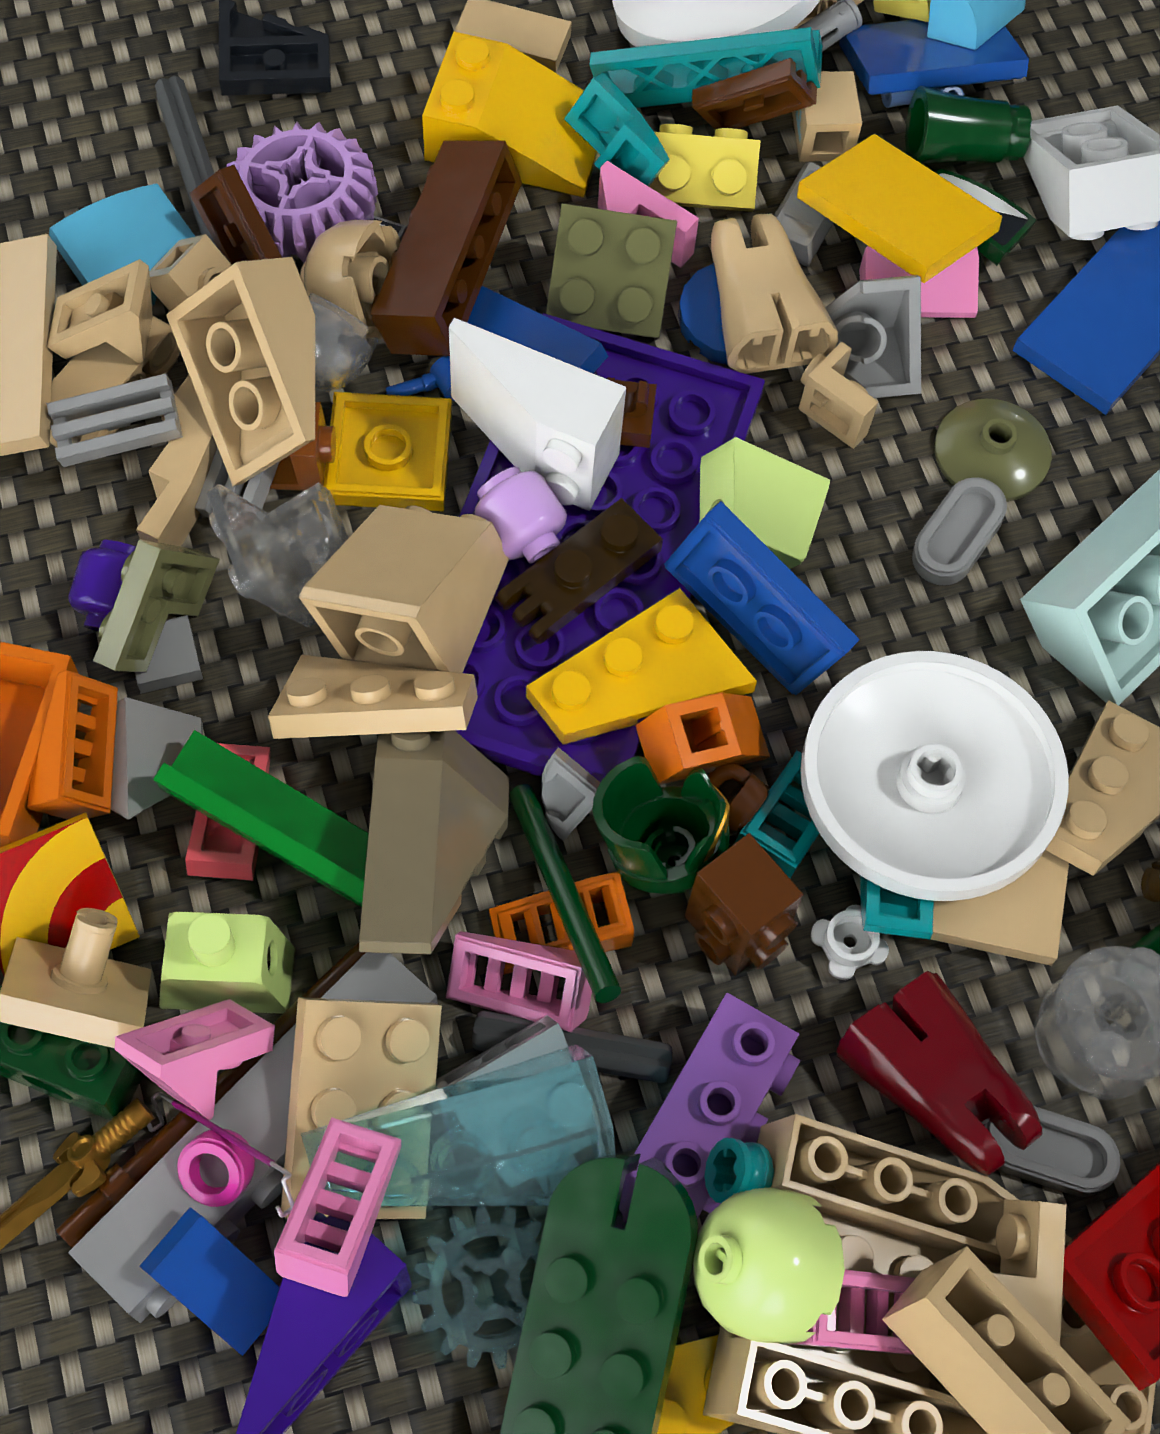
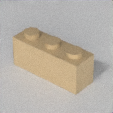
[882,1246,1131,1434]

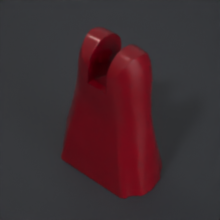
[836,971,1043,1177]

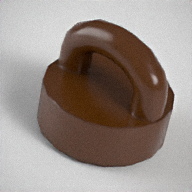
[707,763,770,837]

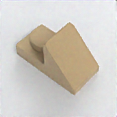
[47,259,152,364]
[993,1199,1067,1345]

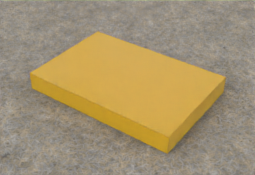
[797,134,1002,283]

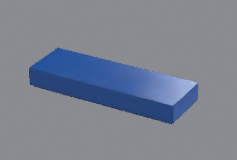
[467,286,609,373]

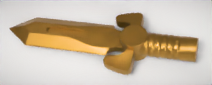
[0,1097,155,1250]

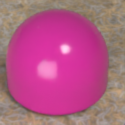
[177,1129,255,1207]

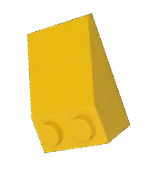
[422,31,598,198]

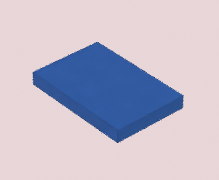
[839,20,1029,95]
[664,501,860,696]

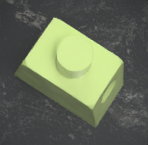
[699,437,830,569]
[159,912,295,1014]

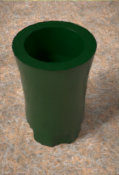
[905,86,1032,165]

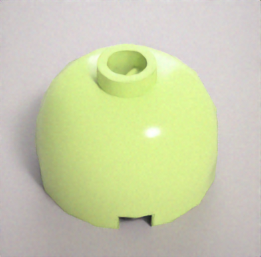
[693,1187,845,1345]

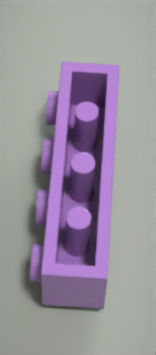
[619,993,801,1227]

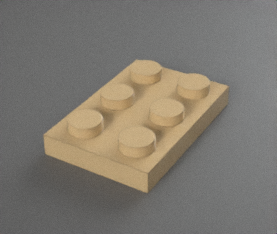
[281,997,442,1219]

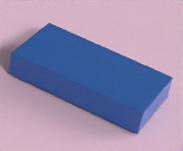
[139,1207,280,1356]

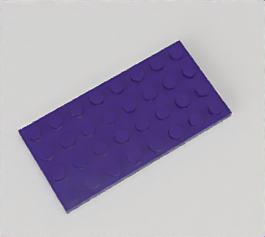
[455,313,765,782]

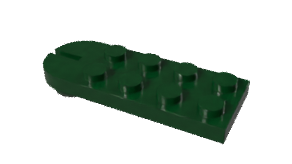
[500,1154,698,1434]

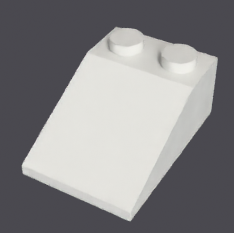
[1023,105,1160,240]
[449,318,626,511]

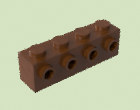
[370,141,522,356]

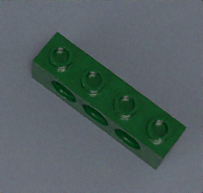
[0,985,144,1120]

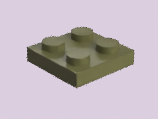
[546,203,677,338]

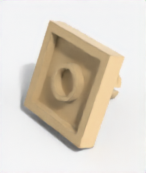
[0,908,152,1048]

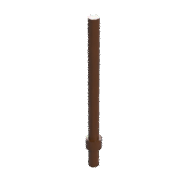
[55,942,366,1248]

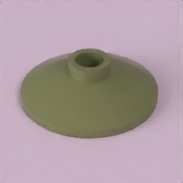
[934,399,1052,502]

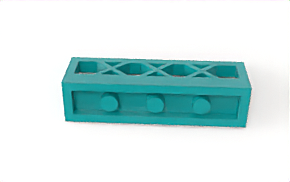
[589,27,823,108]

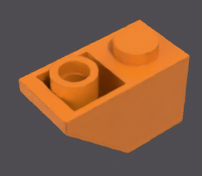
[635,692,770,785]

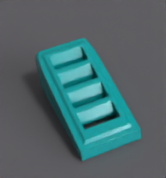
[733,751,820,878]

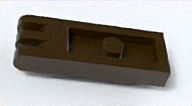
[495,498,663,644]

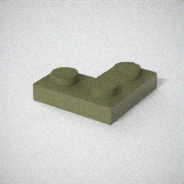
[93,539,220,672]

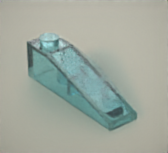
[301,1044,616,1206]

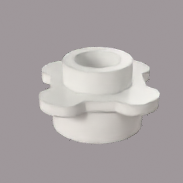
[811,905,889,980]

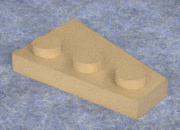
[268,655,478,739]
[1046,700,1160,876]

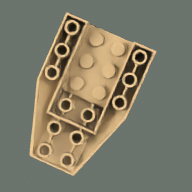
[703,1114,1156,1434]

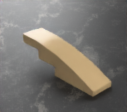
[136,375,217,547]

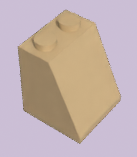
[299,505,509,673]

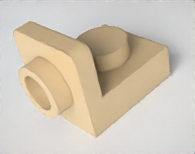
[799,342,879,449]

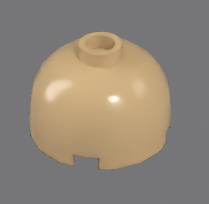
[300,220,401,339]

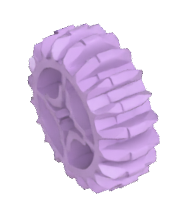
[227,121,378,263]

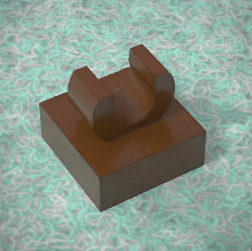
[606,377,657,448]

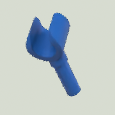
[386,356,455,401]

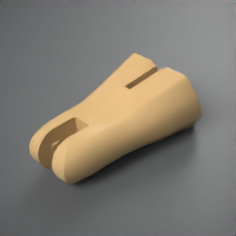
[711,213,838,374]

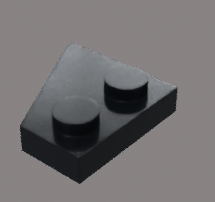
[219,0,332,96]

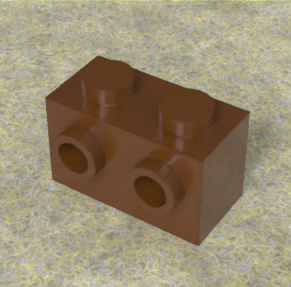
[685,833,804,976]

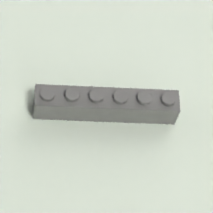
[68,952,438,1323]

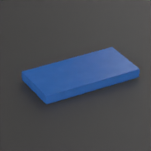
[1012,221,1160,415]

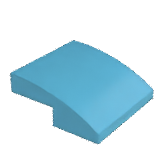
[49,184,195,306]

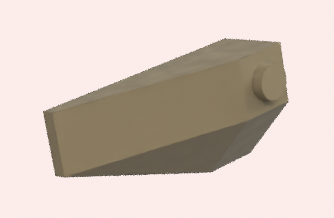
[359,730,509,954]

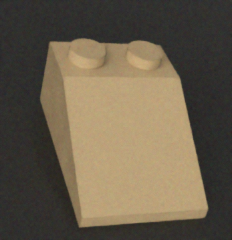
[166,257,315,486]

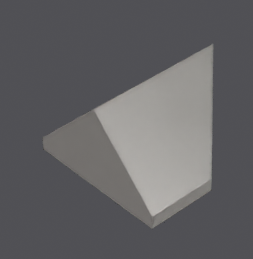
[825,275,921,398]
[74,697,203,819]

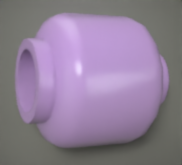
[474,467,567,564]

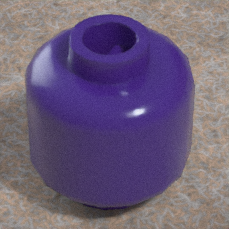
[68,539,136,632]

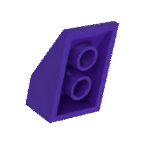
[236,1212,412,1434]

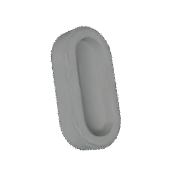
[912,478,1007,585]
[984,1106,1120,1197]

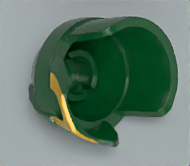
[592,756,730,895]

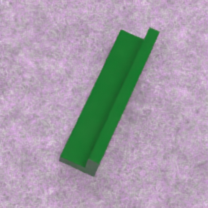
[153,730,369,908]

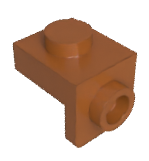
[270,402,336,491]

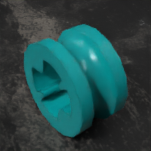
[705,1138,774,1203]

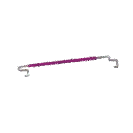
[147,1092,294,1218]

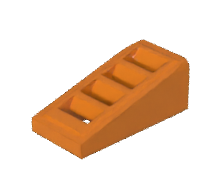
[27,670,118,820]
[489,871,634,975]

